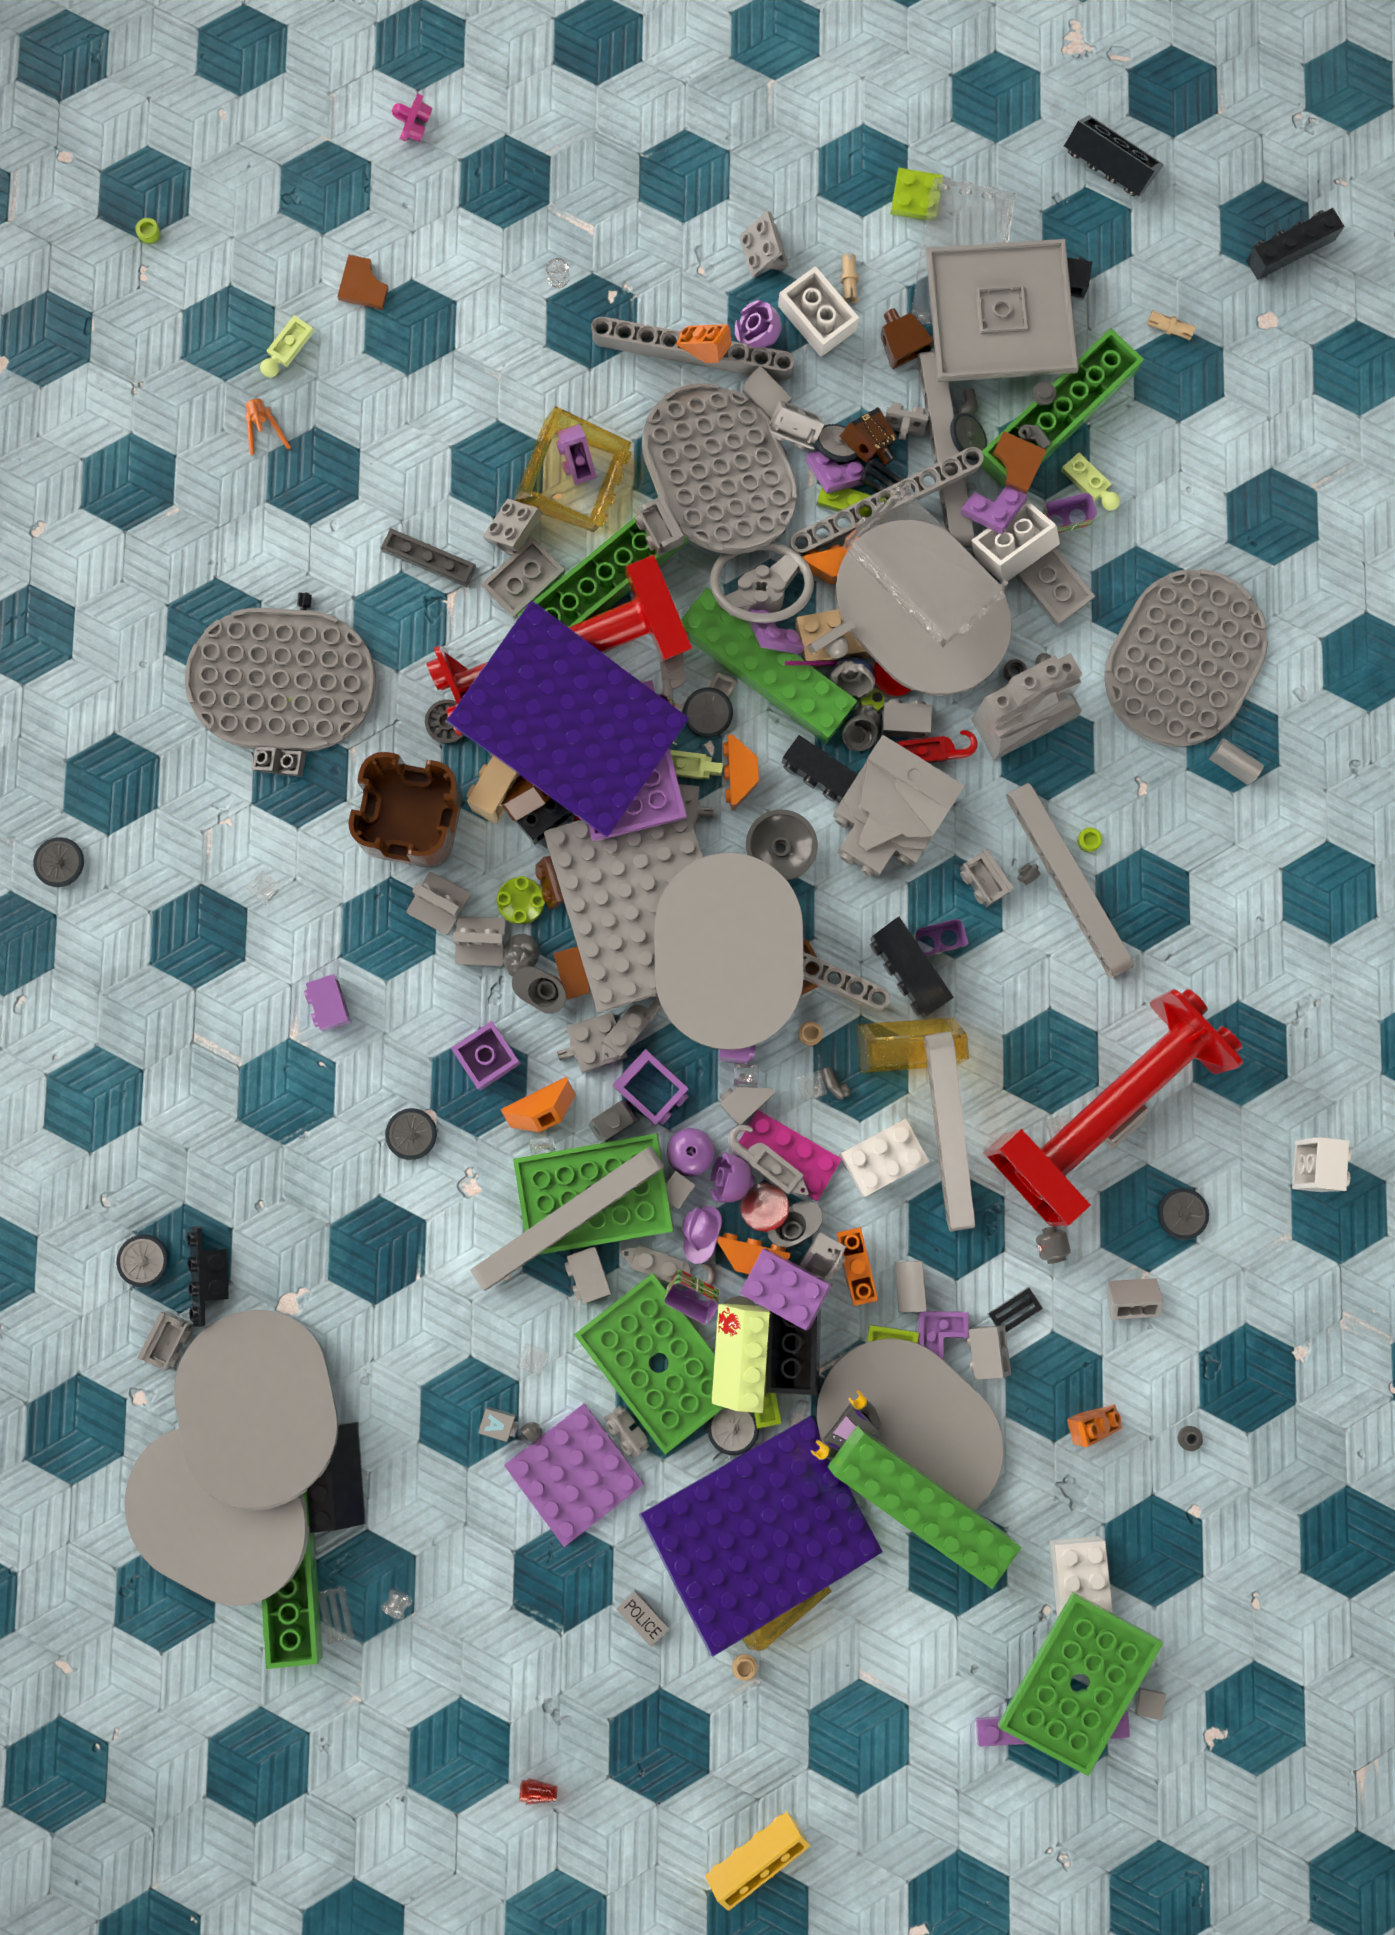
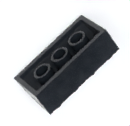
[1064,115,1164,196]
[870,917,954,1019]
[765,1309,821,1395]
[307,1422,366,1533]

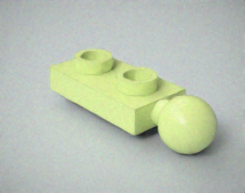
[260,315,314,378]
[1061,453,1120,511]

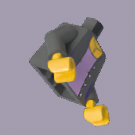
[811,1390,882,1461]

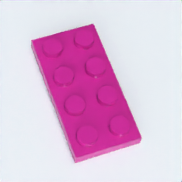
[733,1110,842,1201]

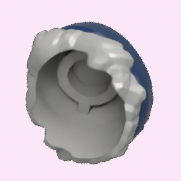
[830,657,875,698]

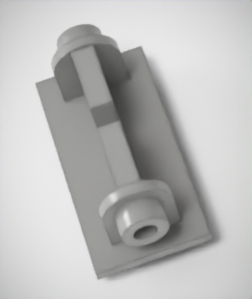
[603,1405,650,1458]

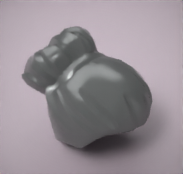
[842,705,882,752]
[503,934,540,977]

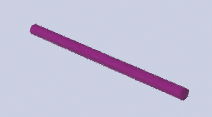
[785,661,838,665]

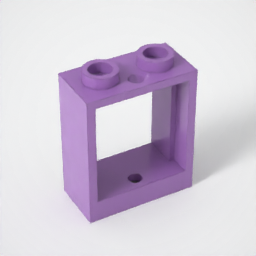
[612,1049,689,1126]

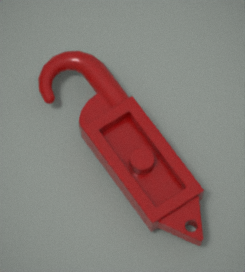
[897,730,978,763]

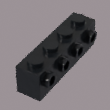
[1246,208,1345,280]
[516,797,573,845]

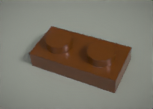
[535,856,564,910]

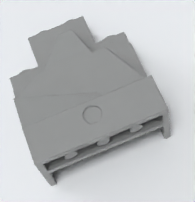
[972,653,1082,760]
[833,735,965,878]

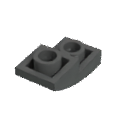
[252,747,306,777]

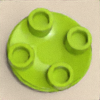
[497,876,545,924]

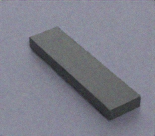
[380,528,476,587]

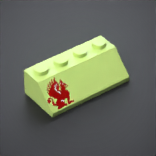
[712,1303,770,1413]

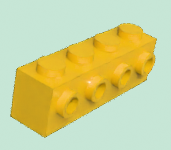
[705,1812,811,1911]

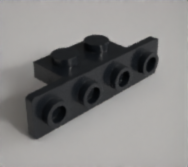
[186,1226,229,1327]

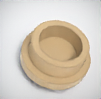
[798,1021,823,1046]
[732,1654,757,1681]

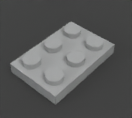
[481,537,565,620]
[1016,547,1095,626]

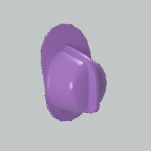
[682,1206,722,1264]

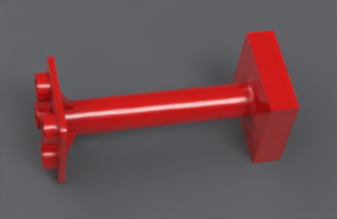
[426,555,692,736]
[983,989,1243,1226]

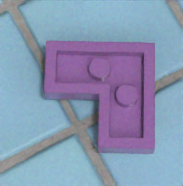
[806,451,869,494]
[961,486,1027,534]
[748,609,805,654]
[918,1311,969,1360]

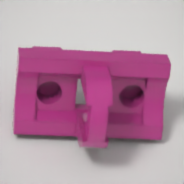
[392,93,433,142]

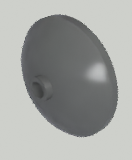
[745,809,818,881]

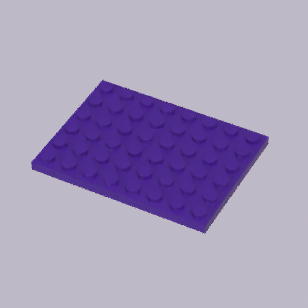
[446,600,689,837]
[639,1416,883,1657]

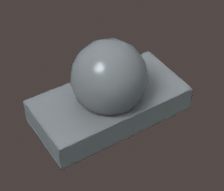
[807,619,856,659]

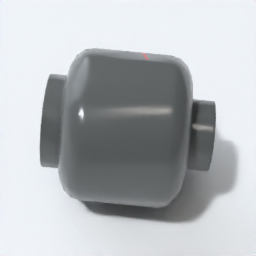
[1036,1226,1071,1264]

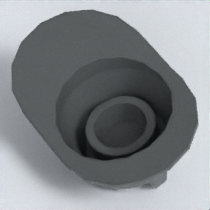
[512,966,566,1014]
[767,1201,823,1248]

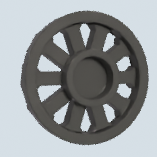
[425,699,465,744]

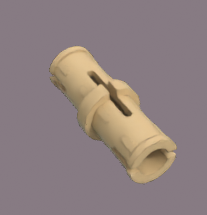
[841,254,859,304]
[1147,310,1196,341]

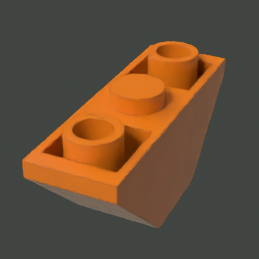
[676,324,731,363]
[803,540,857,585]
[723,735,759,810]
[501,1076,576,1133]
[837,1227,878,1306]
[717,1233,791,1274]
[1067,1404,1122,1447]

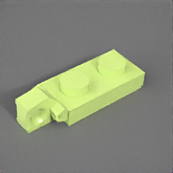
[670,750,723,780]

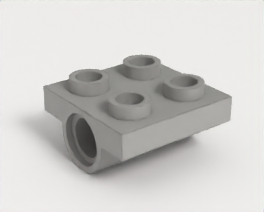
[483,499,543,555]

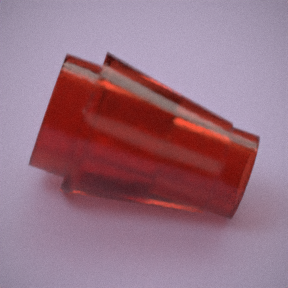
[519,1778,557,1805]

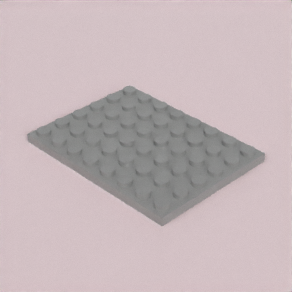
[544,789,703,1013]

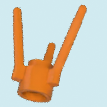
[245,399,291,455]

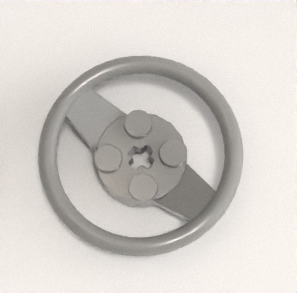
[710,542,814,623]

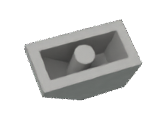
[720,1087,775,1126]

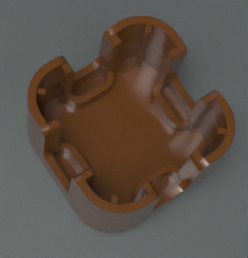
[348,752,463,867]

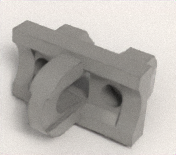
[885,402,929,440]

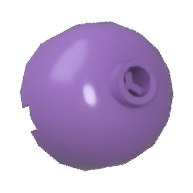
[735,300,781,348]
[667,1128,715,1177]
[710,1152,754,1203]

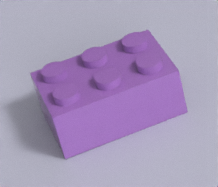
[740,1249,833,1330]

